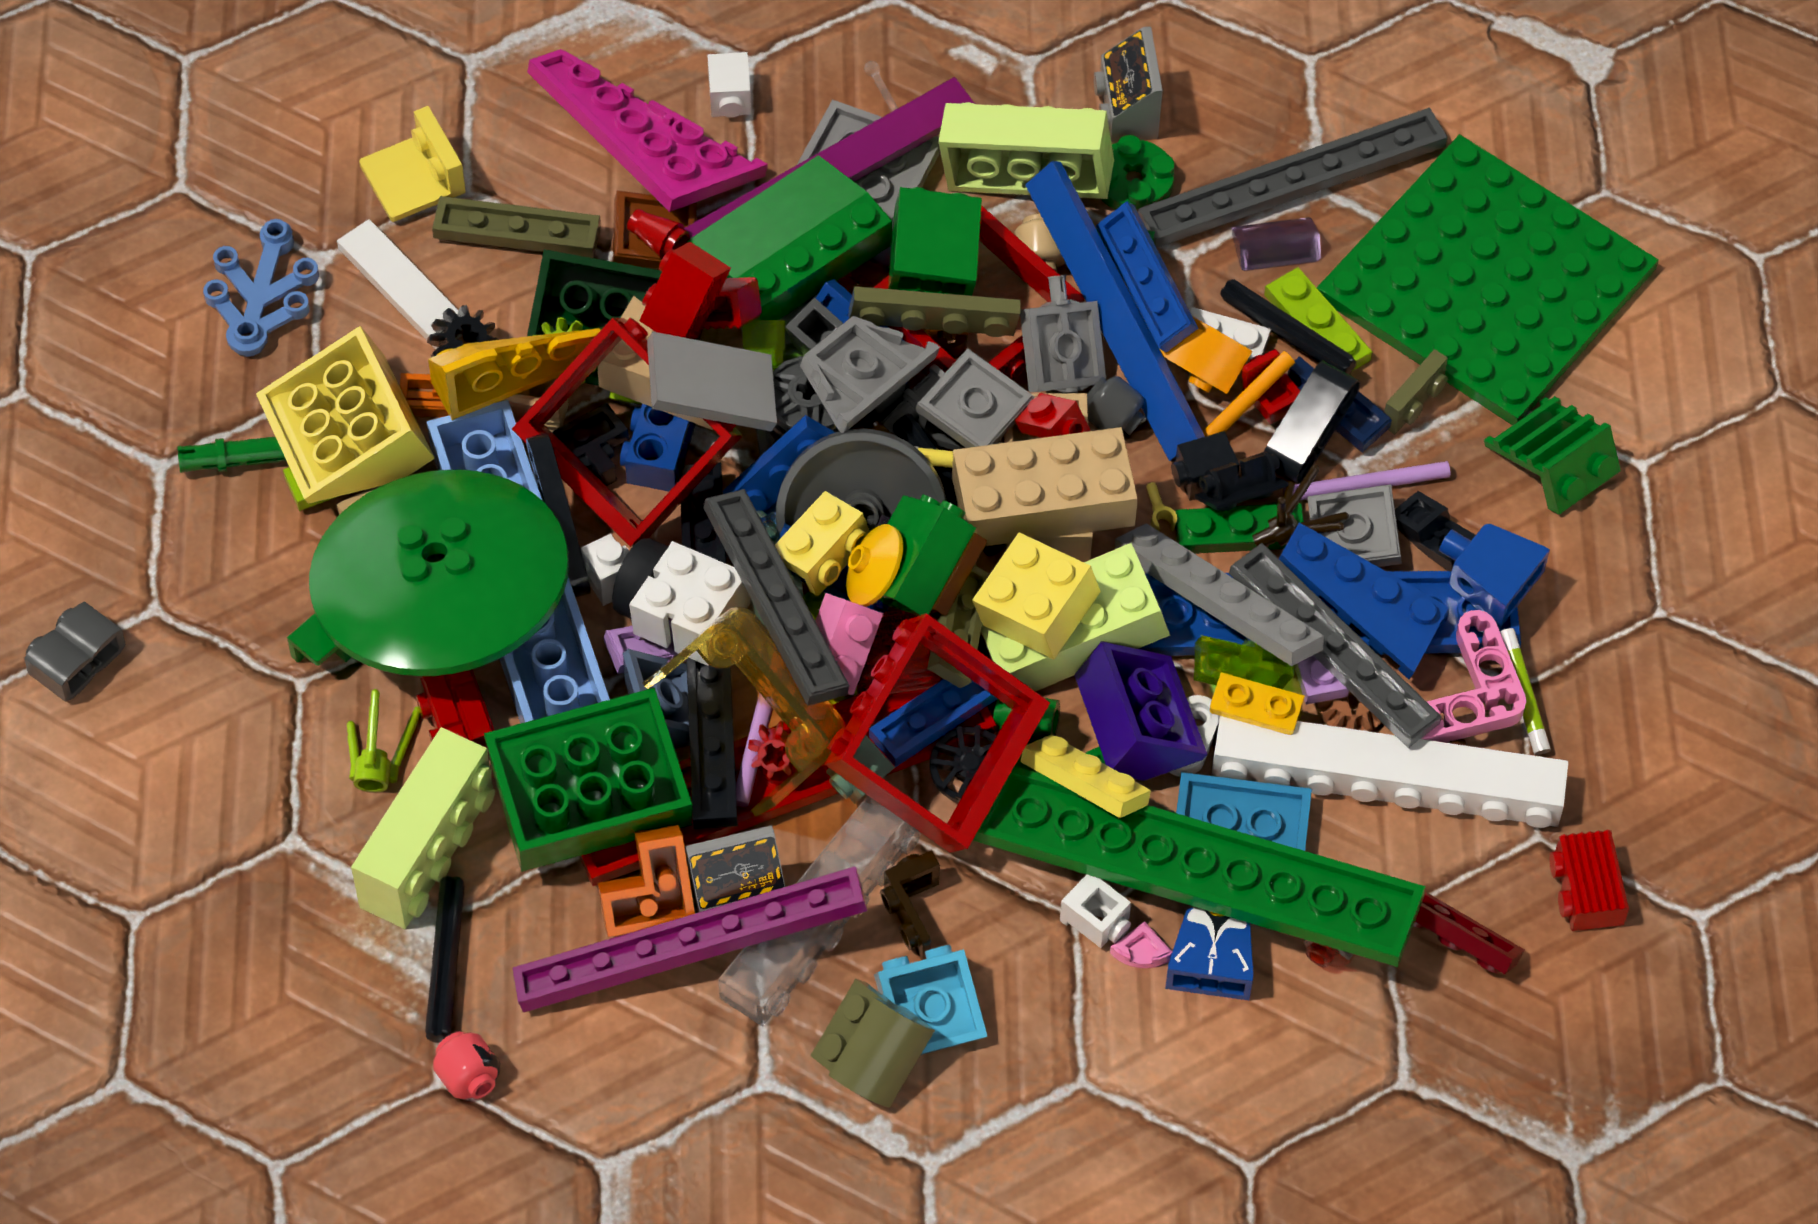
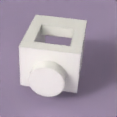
[581,533,629,606]
[1060,875,1131,948]

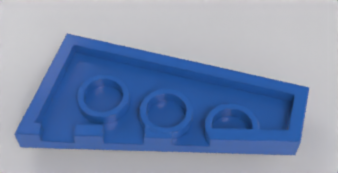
[1279,522,1449,679]

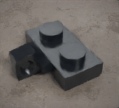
[552,403,629,486]

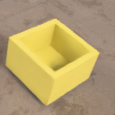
[972,532,1101,660]

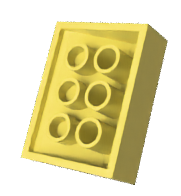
[256,326,435,504]

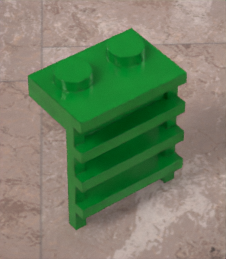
[1484,396,1621,515]

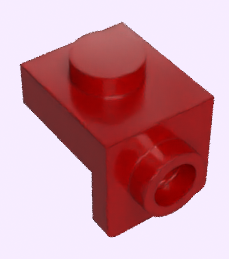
[1242,349,1300,425]
[1015,393,1091,438]

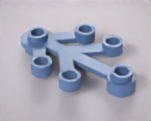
[203,219,319,357]

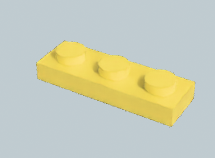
[1021,734,1151,818]

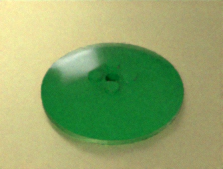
[309,470,569,676]

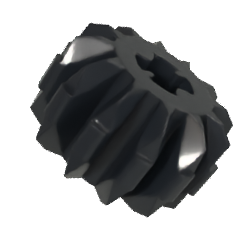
[427,305,499,358]

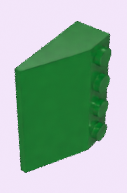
[687,155,892,332]
[484,688,692,872]

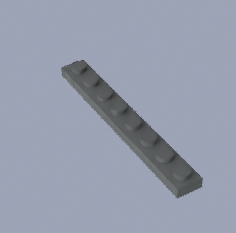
[1138,107,1448,248]

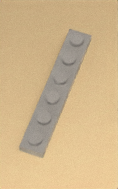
[1115,523,1324,666]

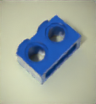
[620,404,696,492]

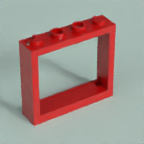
[873,205,1085,380]
[512,318,743,547]
[824,613,1050,853]

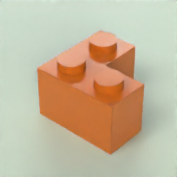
[597,825,695,937]

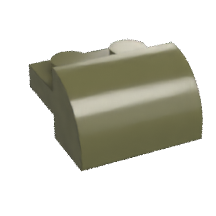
[810,979,935,1108]

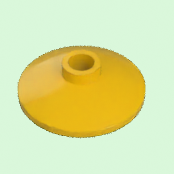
[846,524,903,607]

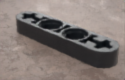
[526,433,591,597]

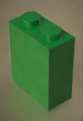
[888,187,982,296]
[878,494,976,616]

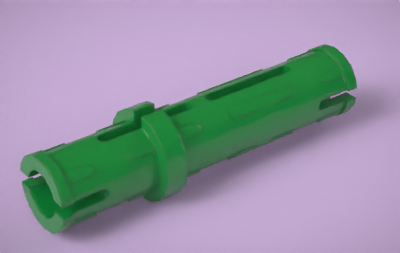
[177,436,286,473]

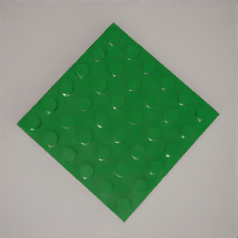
[1317,134,1659,425]

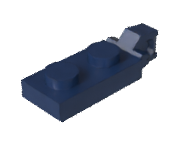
[1288,356,1392,453]

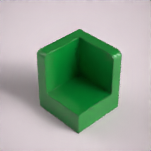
[287,613,352,666]

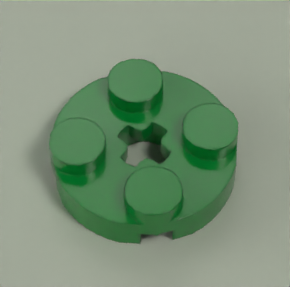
[1101,135,1174,210]

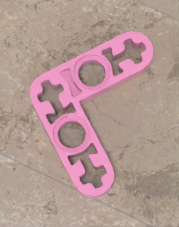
[1421,610,1526,743]

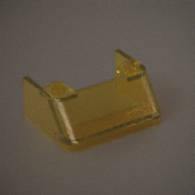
[642,607,845,817]

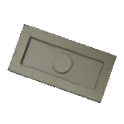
[1384,349,1448,434]

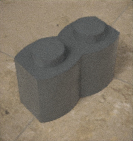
[24,601,126,702]

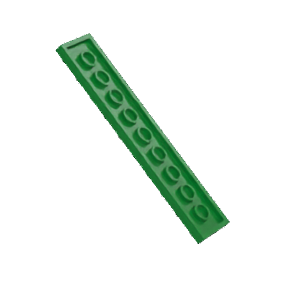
[973,766,1425,967]

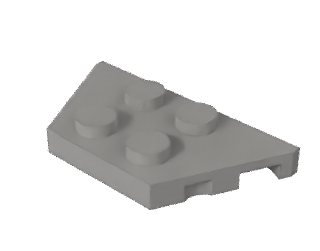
[800,316,940,433]

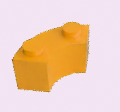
[1145,316,1252,394]

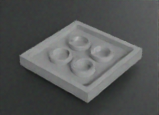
[797,100,940,230]

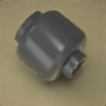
[1087,376,1145,436]

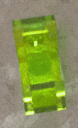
[743,320,786,371]
[1194,635,1294,689]

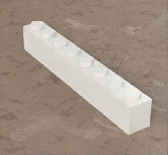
[1211,716,1568,828]

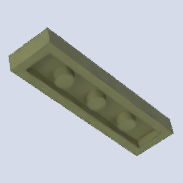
[432,196,601,258]
[849,286,1020,337]

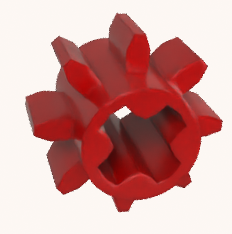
[748,721,803,779]

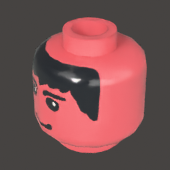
[433,1031,501,1099]

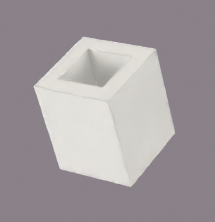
[707,52,751,117]

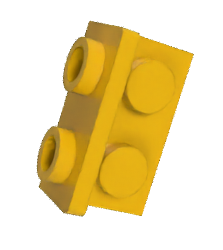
[1210,672,1305,735]

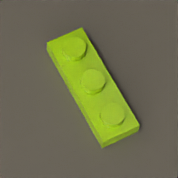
[1264,267,1372,371]

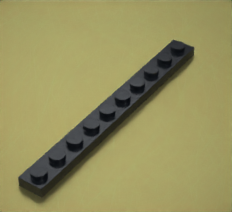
[679,462,738,829]

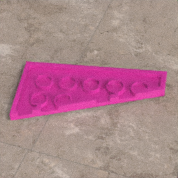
[527,49,768,212]

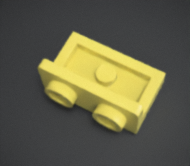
[775,491,870,596]

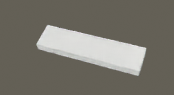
[337,219,463,349]

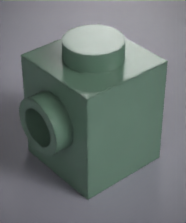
[826,735,895,804]

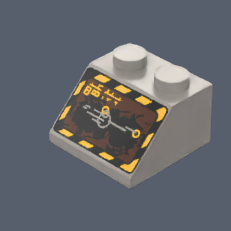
[1094,26,1163,143]
[685,825,785,913]

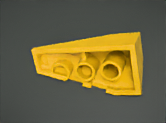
[428,328,601,420]

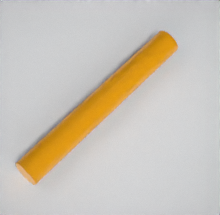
[1203,351,1295,437]

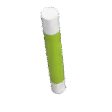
[1500,628,1551,755]

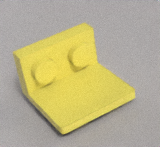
[359,106,466,222]

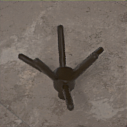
[1252,465,1349,547]

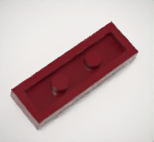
[1413,892,1525,974]

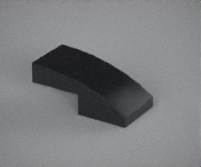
[1395,491,1476,571]

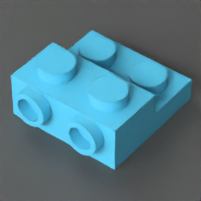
[874,945,988,1055]

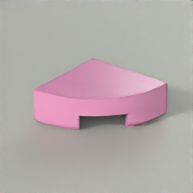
[1110,921,1172,968]

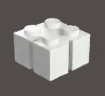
[629,541,751,666]

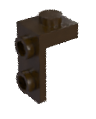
[880,850,940,960]

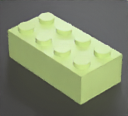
[938,102,1114,199]
[981,543,1170,691]
[351,727,495,930]

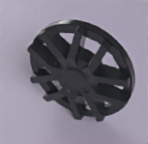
[929,725,996,803]

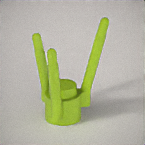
[347,689,421,792]

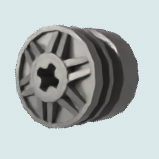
[766,356,852,447]

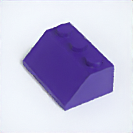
[1074,641,1208,781]

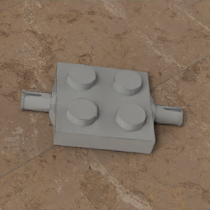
[1020,275,1106,393]

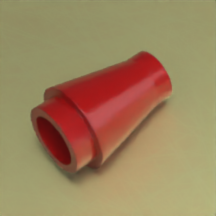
[627,209,690,259]

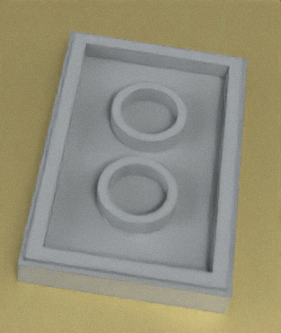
[647,331,777,431]

